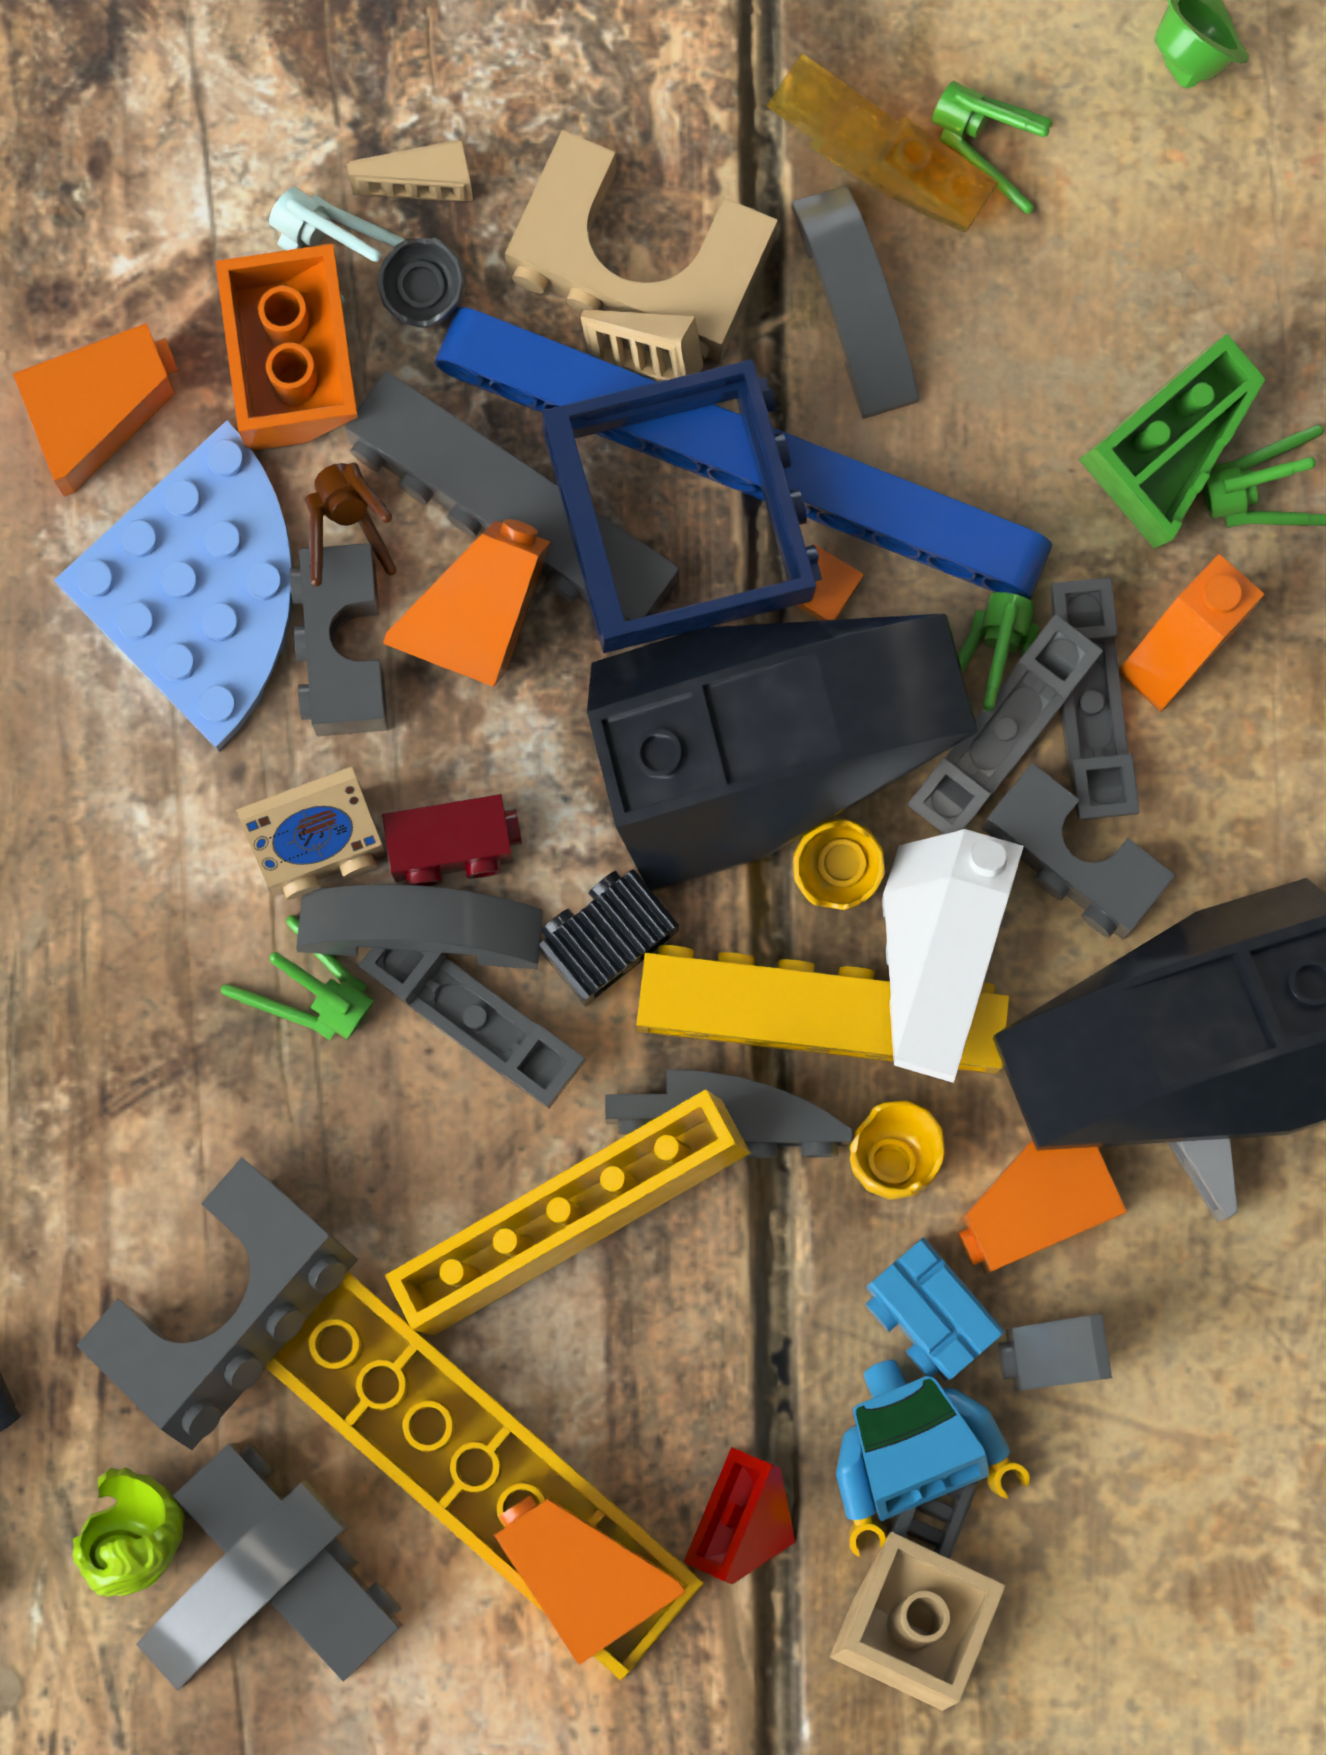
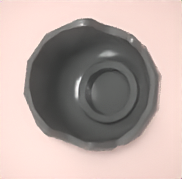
[377,237,468,327]

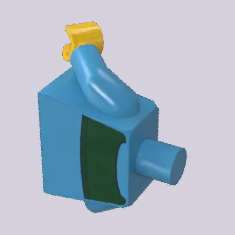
[836,1360,1030,1557]

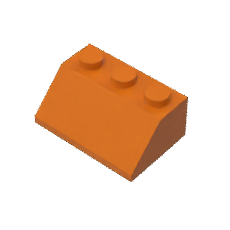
[215,243,358,451]

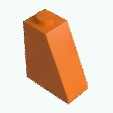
[13,323,179,497]
[382,519,551,687]
[1119,554,1265,712]
[958,1139,1127,1274]
[494,1495,685,1665]

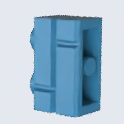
[865,1237,1005,1381]

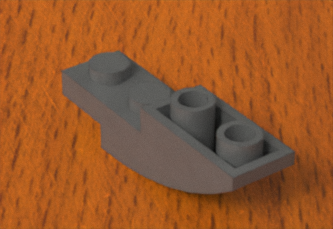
[605,1069,852,1158]

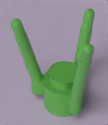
[932,80,1052,214]
[1203,425,1326,528]
[958,592,1039,712]
[221,915,375,1041]

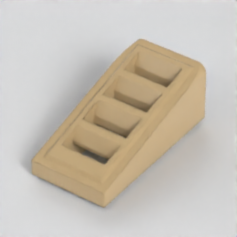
[347,140,473,202]
[580,309,703,382]

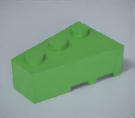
[1078,334,1265,549]

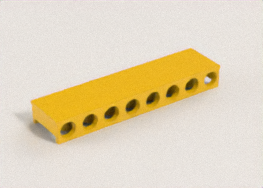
[265,1271,704,1680]

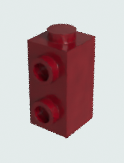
[382,794,522,887]

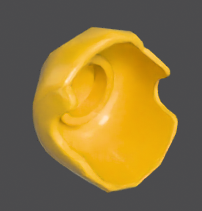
[793,819,885,910]
[849,1100,945,1200]

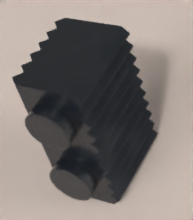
[539,869,679,1007]

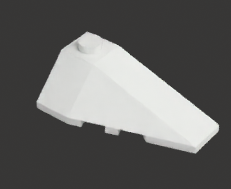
[882,829,1024,1083]

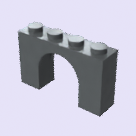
[76,1157,359,1451]

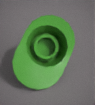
[1154,0,1249,89]

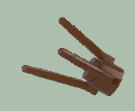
[305,463,397,587]

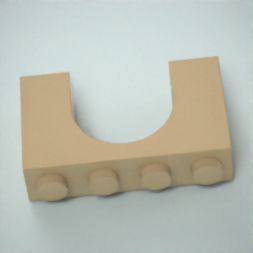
[505,130,778,363]

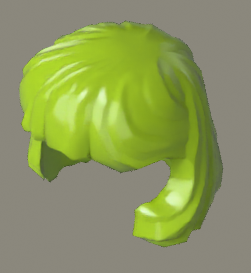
[73,1467,184,1597]

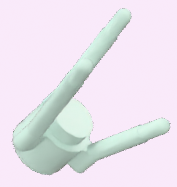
[269,186,405,305]

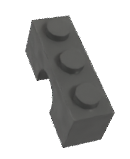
[290,543,388,737]
[982,763,1176,940]

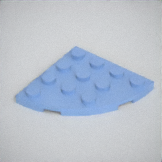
[54,420,293,752]

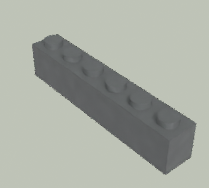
[345,371,679,622]

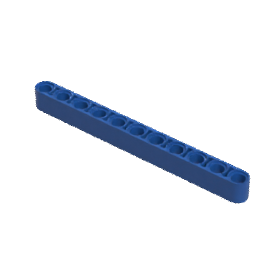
[434,307,1053,600]

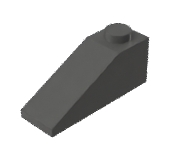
[998,1314,1112,1391]

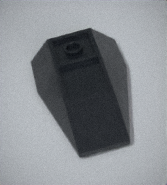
[587,613,978,892]
[993,878,1326,1151]

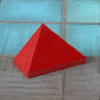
[684,1447,795,1585]

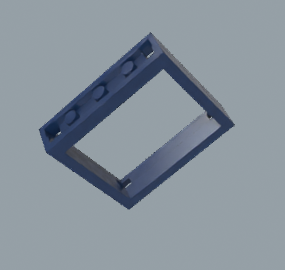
[542,359,822,654]

